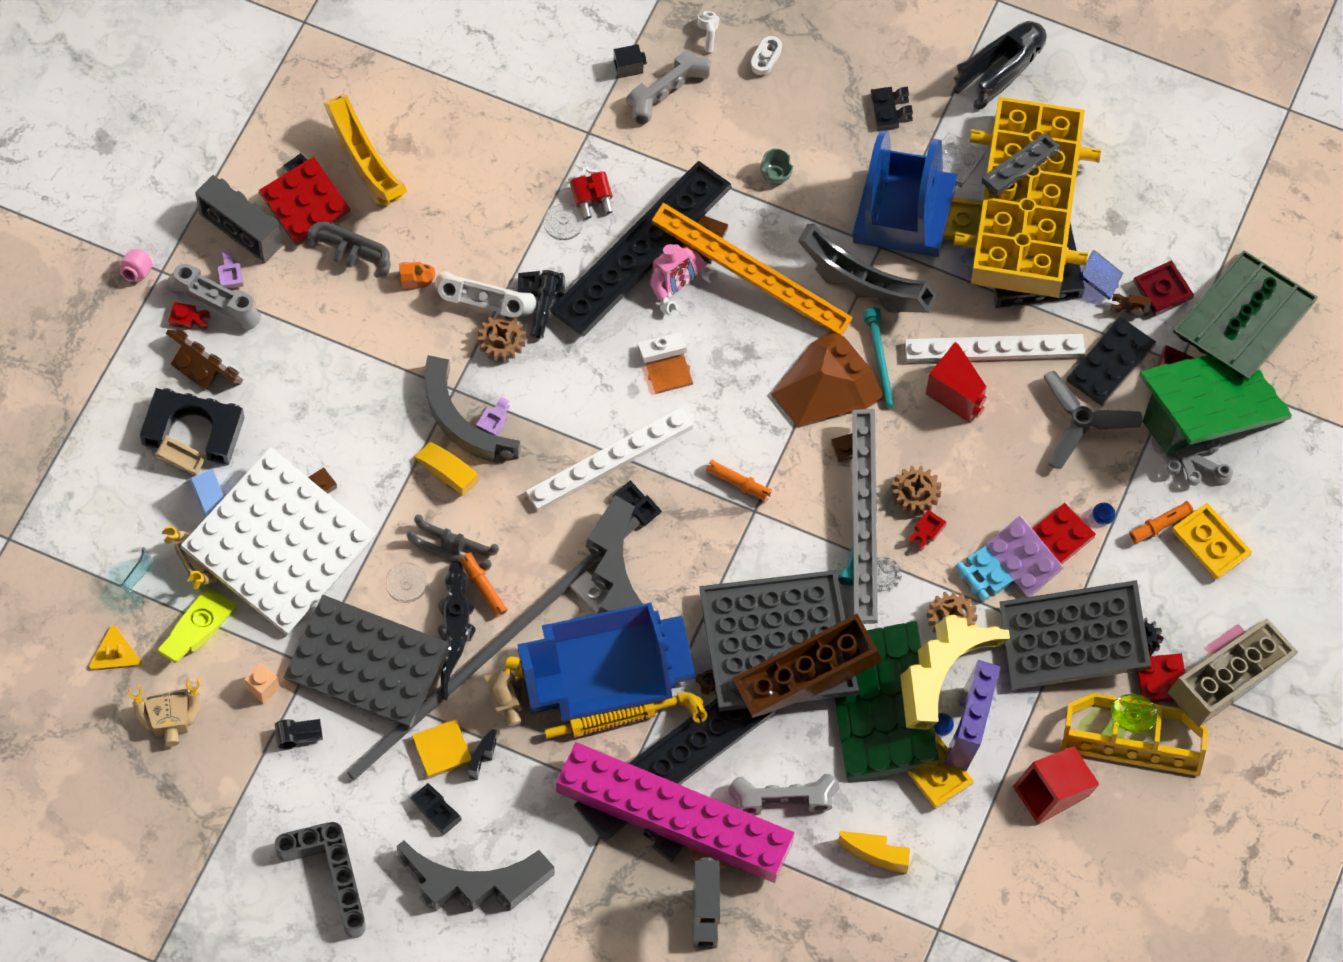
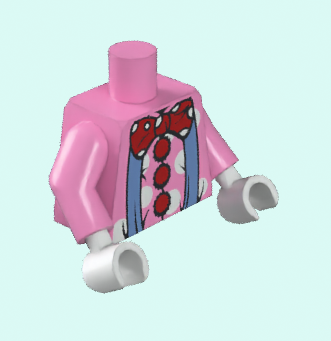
[650,244,719,314]

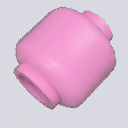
[119,249,153,282]

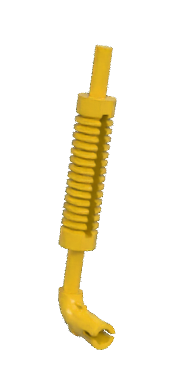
[544,692,707,739]

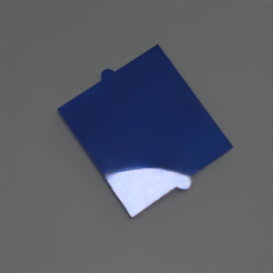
[1079,250,1123,300]

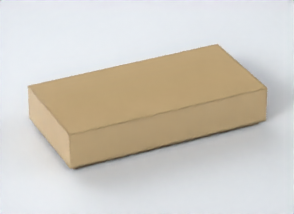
[155,435,207,476]

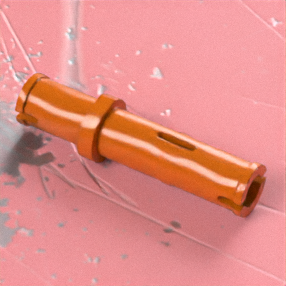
[706,459,772,502]
[1129,501,1194,544]
[459,552,508,618]

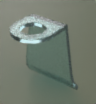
[121,547,152,605]

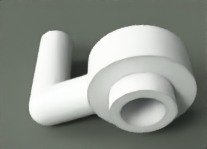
[697,11,719,52]

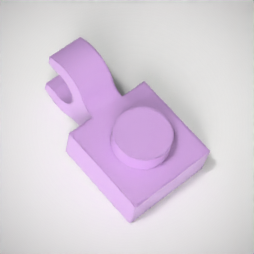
[218,250,243,289]
[476,397,510,436]

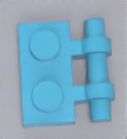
[955,546,1014,602]

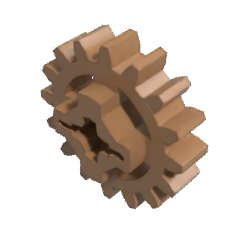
[477,314,526,362]
[892,466,942,514]
[927,591,978,633]

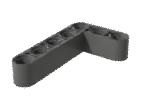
[275,822,366,938]

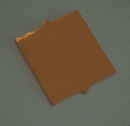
[645,354,693,394]

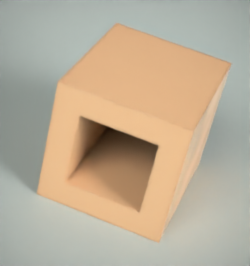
[244,663,280,704]

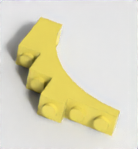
[900,615,1010,730]

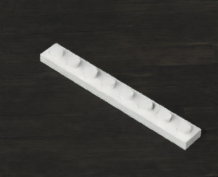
[905,334,1085,363]
[526,407,693,512]

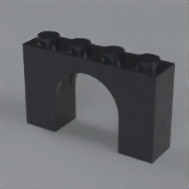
[140,388,245,465]

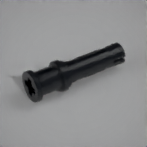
[530,270,561,339]

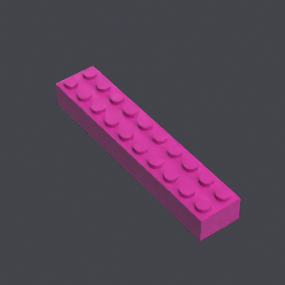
[556,742,795,883]

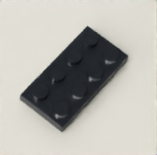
[1066,316,1156,406]

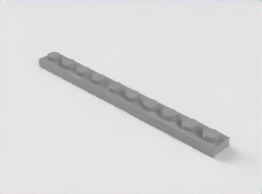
[852,409,878,624]

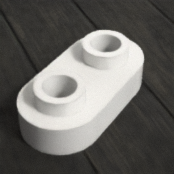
[751,36,782,75]

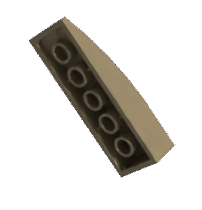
[1168,618,1298,727]

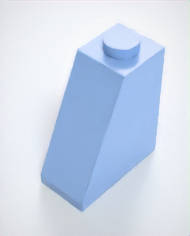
[188,469,224,518]

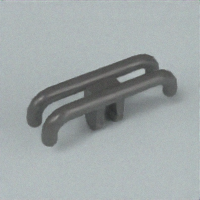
[307,221,391,275]
[406,514,499,571]

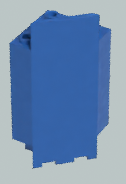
[517,602,696,722]

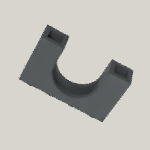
[693,858,720,948]

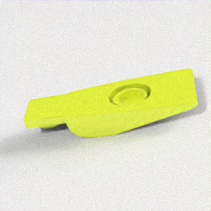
[158,587,237,663]

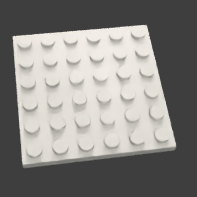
[180,447,376,636]

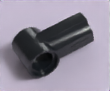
[275,719,323,749]

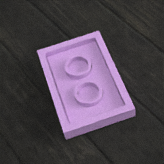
[986,515,1064,597]

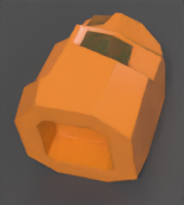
[399,262,435,289]

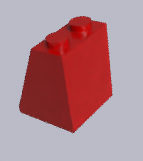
[926,342,987,423]
[1013,746,1100,824]

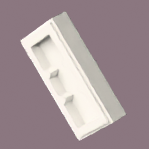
[638,332,687,363]
[570,571,609,614]

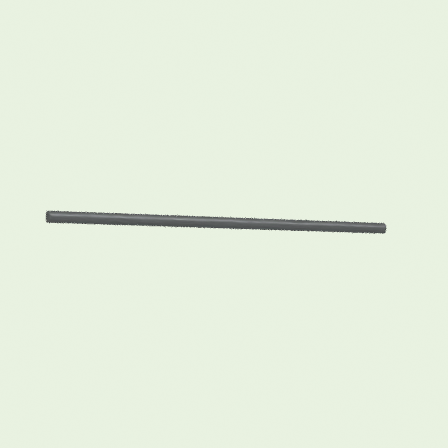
[347,516,640,781]

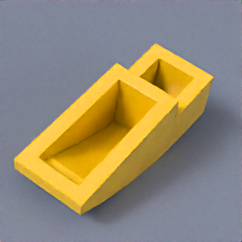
[414,442,479,496]
[838,831,910,874]

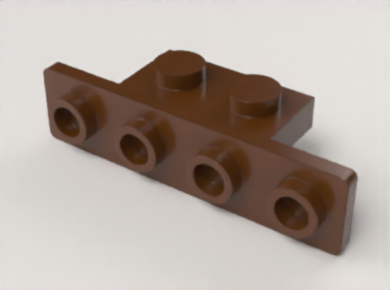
[165,329,244,390]

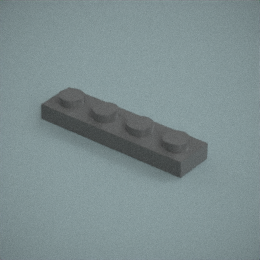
[981,133,1060,196]

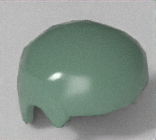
[760,148,794,184]

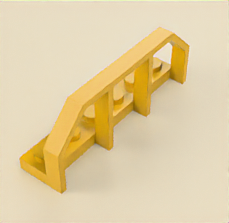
[1060,693,1208,776]

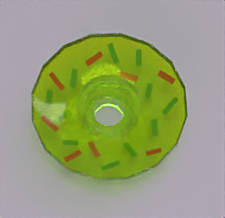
[1111,694,1158,733]

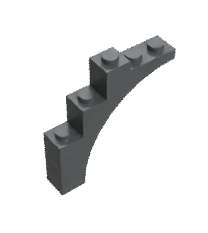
[798,224,938,313]
[585,495,643,613]
[396,840,555,911]

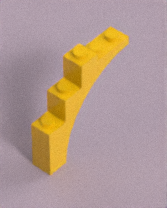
[323,94,408,206]

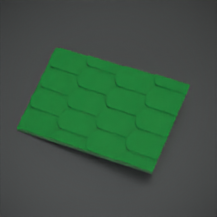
[1139,355,1292,456]

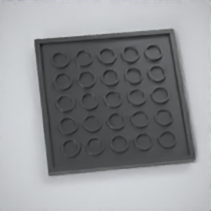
[699,570,859,712]

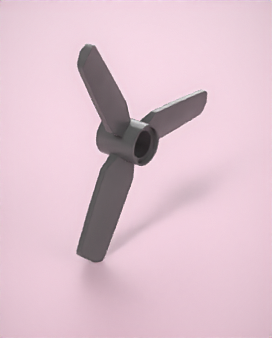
[1044,371,1142,469]

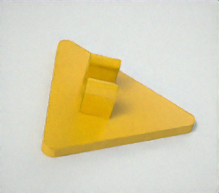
[89,625,141,670]

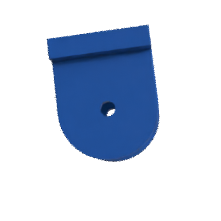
[852,130,957,257]

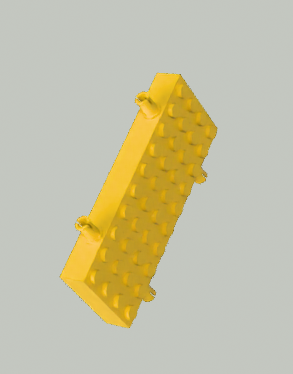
[954,97,1101,298]

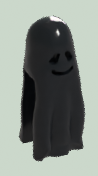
[953,21,1047,110]

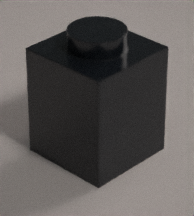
[613,44,647,78]

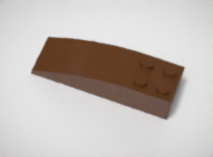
[732,614,882,717]

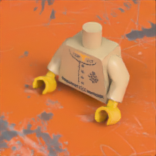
[162,526,218,589]
[484,657,524,726]
[128,677,201,747]

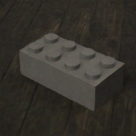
[195,175,283,263]

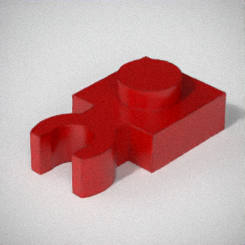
[168,302,211,329]
[909,509,947,551]

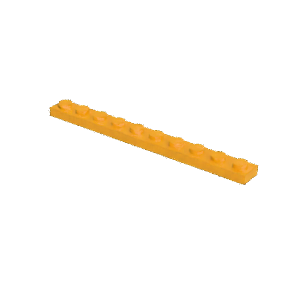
[651,203,853,336]

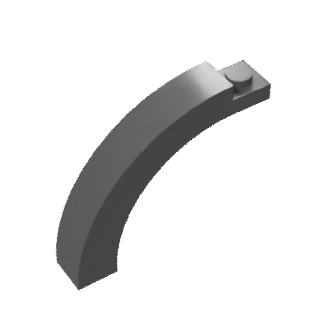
[425,355,521,462]

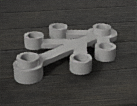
[1151,437,1233,486]

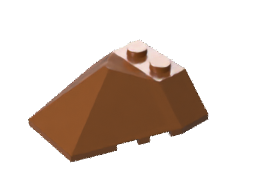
[771,332,883,428]

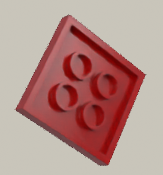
[258,157,351,246]

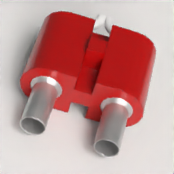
[569,167,613,219]

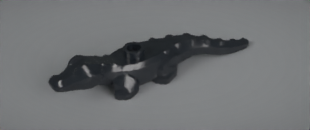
[438,562,476,701]

